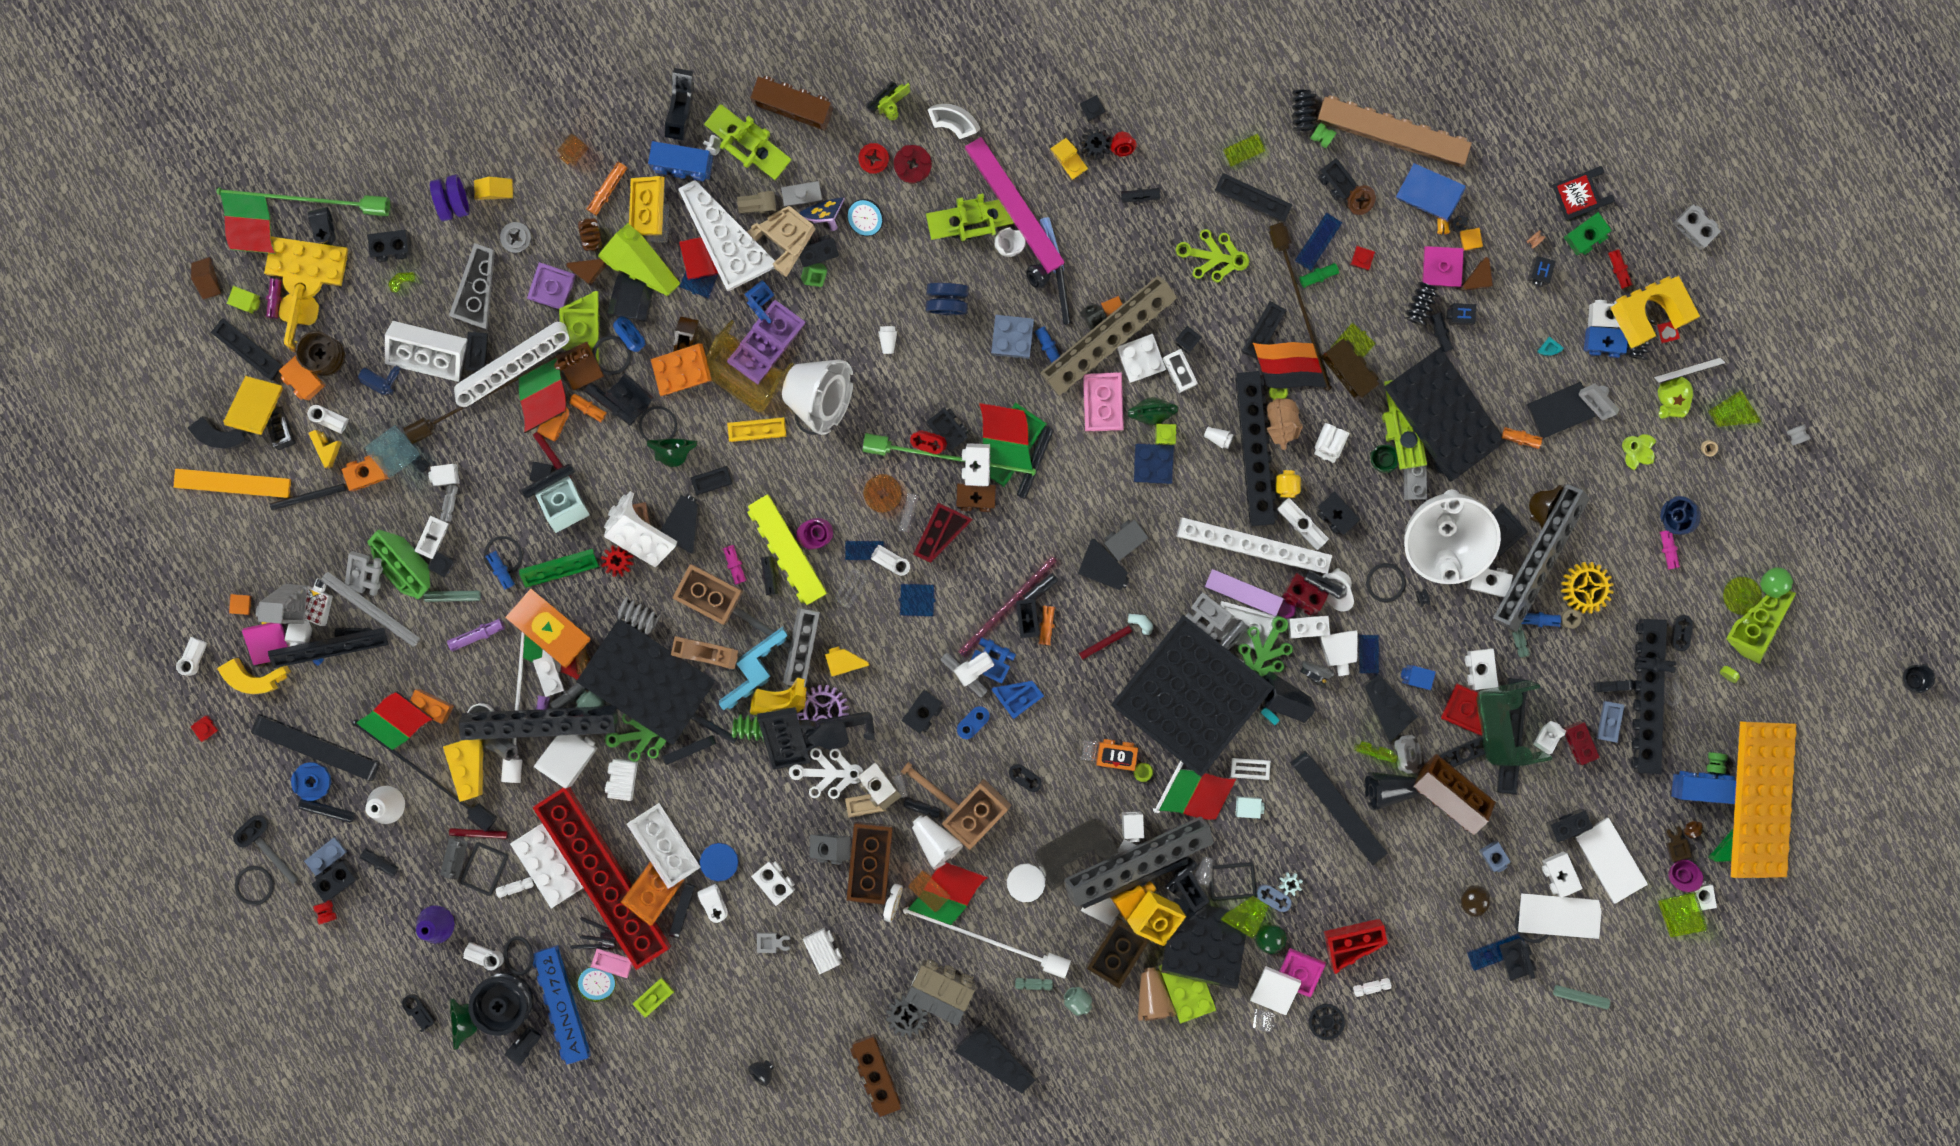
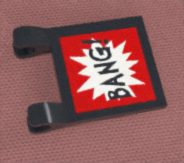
[1552,166,1615,221]

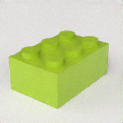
[1159,965,1216,1024]

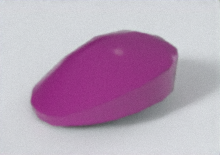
[797,518,833,549]
[1668,859,1703,892]

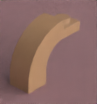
[671,636,738,669]

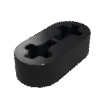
[1671,615,1693,651]
[1009,764,1042,792]

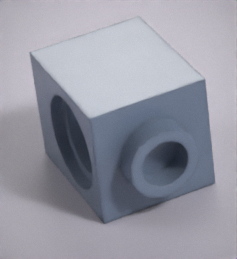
[1479,841,1510,872]

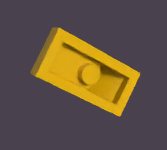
[1050,138,1088,180]
[309,430,342,469]

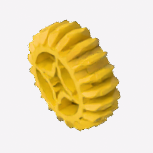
[1561,562,1614,614]

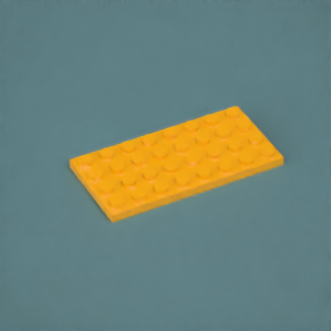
[1731,721,1796,878]

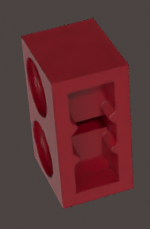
[1282,573,1329,616]
[1563,721,1600,765]

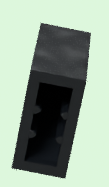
[661,494,700,554]
[1078,538,1130,591]
[1264,671,1315,723]

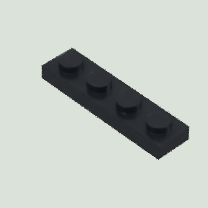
[1215,173,1292,222]
[210,318,283,381]

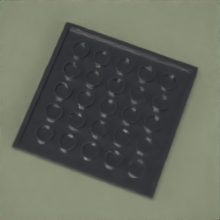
[1110,615,1274,778]

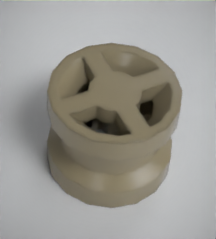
[1560,609,1581,629]

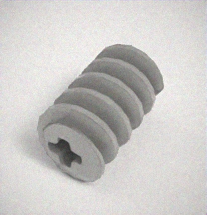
[618,596,661,635]

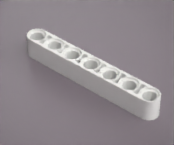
[454,322,569,407]

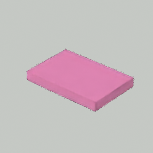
[1083,373,1124,432]

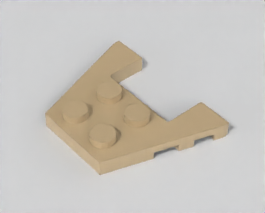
[746,206,815,277]

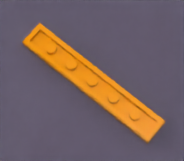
[173,469,291,498]

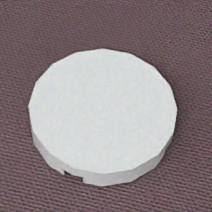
[1007,864,1045,902]

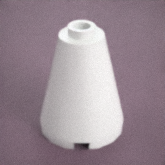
[366,786,405,824]
[912,815,963,870]

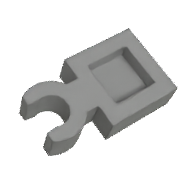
[757,932,790,953]

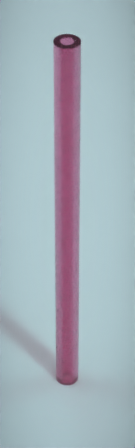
[958,556,1057,656]

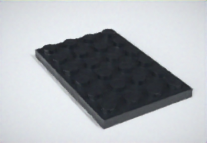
[1384,347,1506,482]
[576,619,716,745]

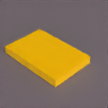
[629,176,665,236]
[223,376,283,435]

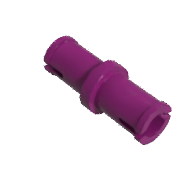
[266,279,282,319]

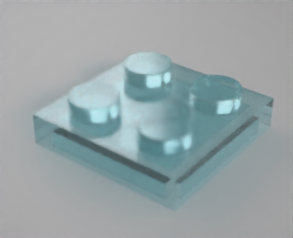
[364,425,420,478]

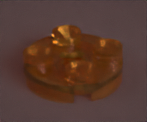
[863,474,902,513]

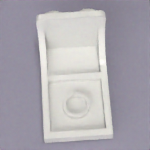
[604,491,677,567]

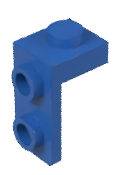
[745,280,774,324]

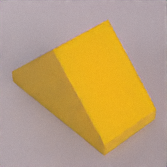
[474,176,513,200]

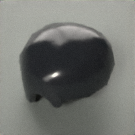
[1902,664,1936,694]

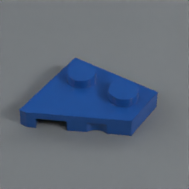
[991,681,1044,719]

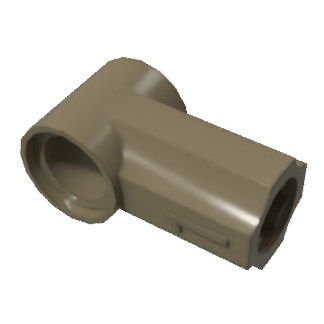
[737,191,776,214]

